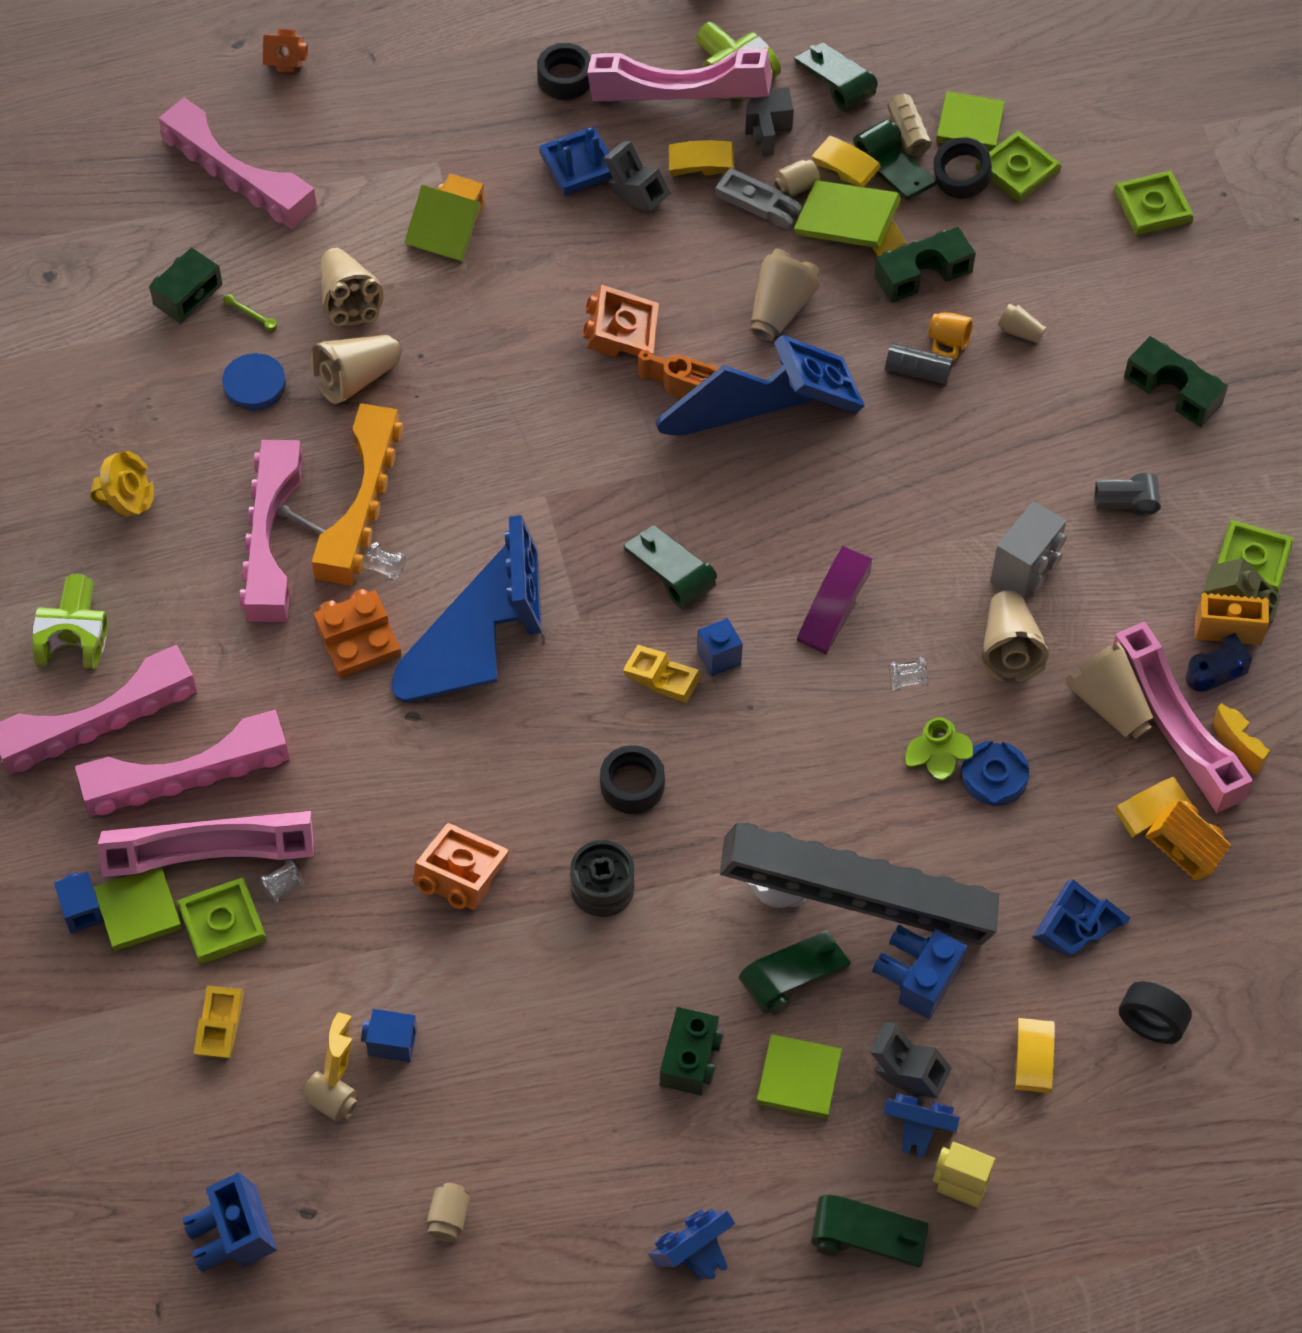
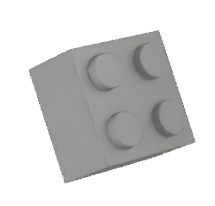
[990,501,1067,600]

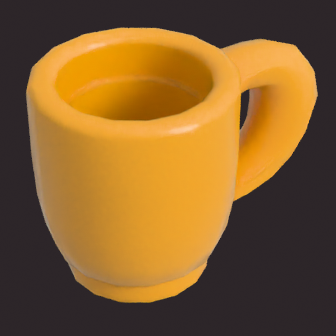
[928,312,973,361]

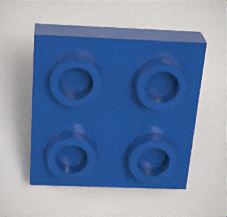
[539,126,613,196]
[884,1093,960,1157]
[648,1209,736,1279]

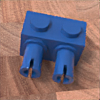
[872,924,967,1020]
[182,1172,277,1273]

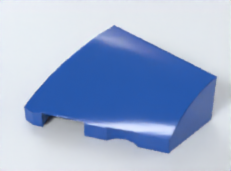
[1032,879,1130,956]

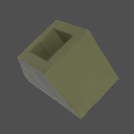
[1203,558,1280,623]

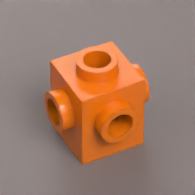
[262,29,308,72]

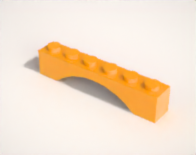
[312,403,404,586]

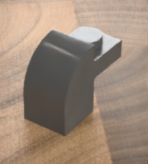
[745,87,794,156]
[603,141,671,211]
[870,1022,952,1098]

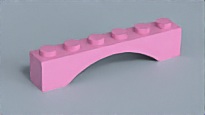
[587,49,772,102]
[159,97,317,229]
[240,440,303,623]
[1112,621,1253,814]
[0,644,197,775]
[75,709,290,817]
[98,811,315,877]

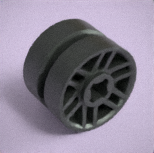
[570,840,634,917]

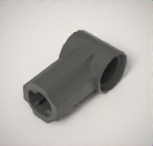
[1094,473,1161,516]

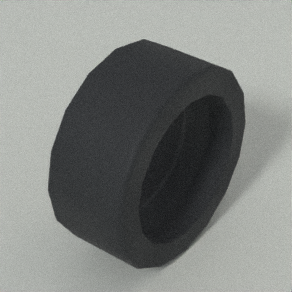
[537,43,591,100]
[934,137,992,198]
[600,745,665,814]
[1119,981,1192,1044]

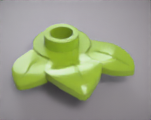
[905,717,973,781]

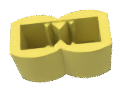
[932,1142,996,1209]

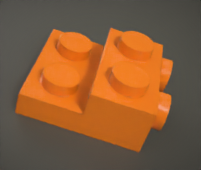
[582,285,659,357]
[313,589,402,679]
[412,823,509,910]

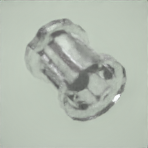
[363,542,406,582]
[889,657,929,691]
[258,859,305,903]

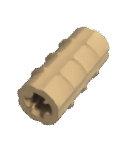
[886,94,932,157]

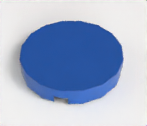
[222,353,286,411]
[961,741,1029,806]

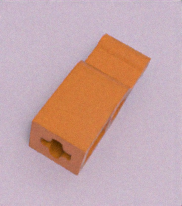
[638,350,719,399]

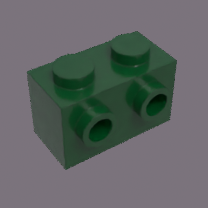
[149,247,223,324]
[659,1007,724,1096]

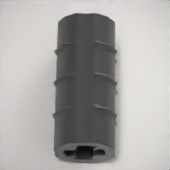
[885,343,953,385]

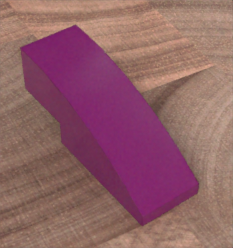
[797,546,872,654]

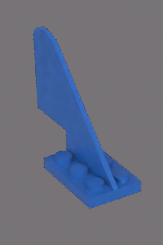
[656,335,865,436]
[392,515,542,702]

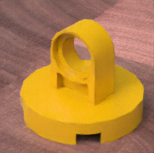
[90,451,154,517]

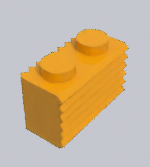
[1195,592,1269,645]
[1145,799,1231,881]

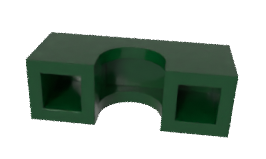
[874,227,976,303]
[1124,336,1228,427]

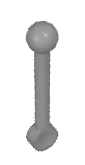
[278,505,325,535]

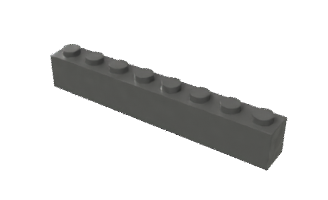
[720,823,999,945]

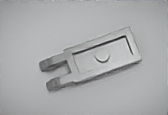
[715,168,802,230]

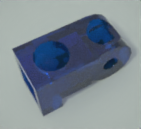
[1185,633,1252,692]

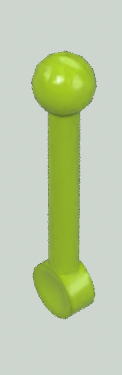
[223,294,277,332]

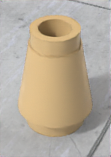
[997,303,1046,344]

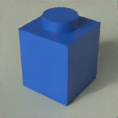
[697,618,743,676]
[54,871,104,933]
[361,1009,418,1062]

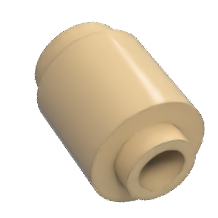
[773,160,820,198]
[302,1071,359,1122]
[426,1183,471,1242]

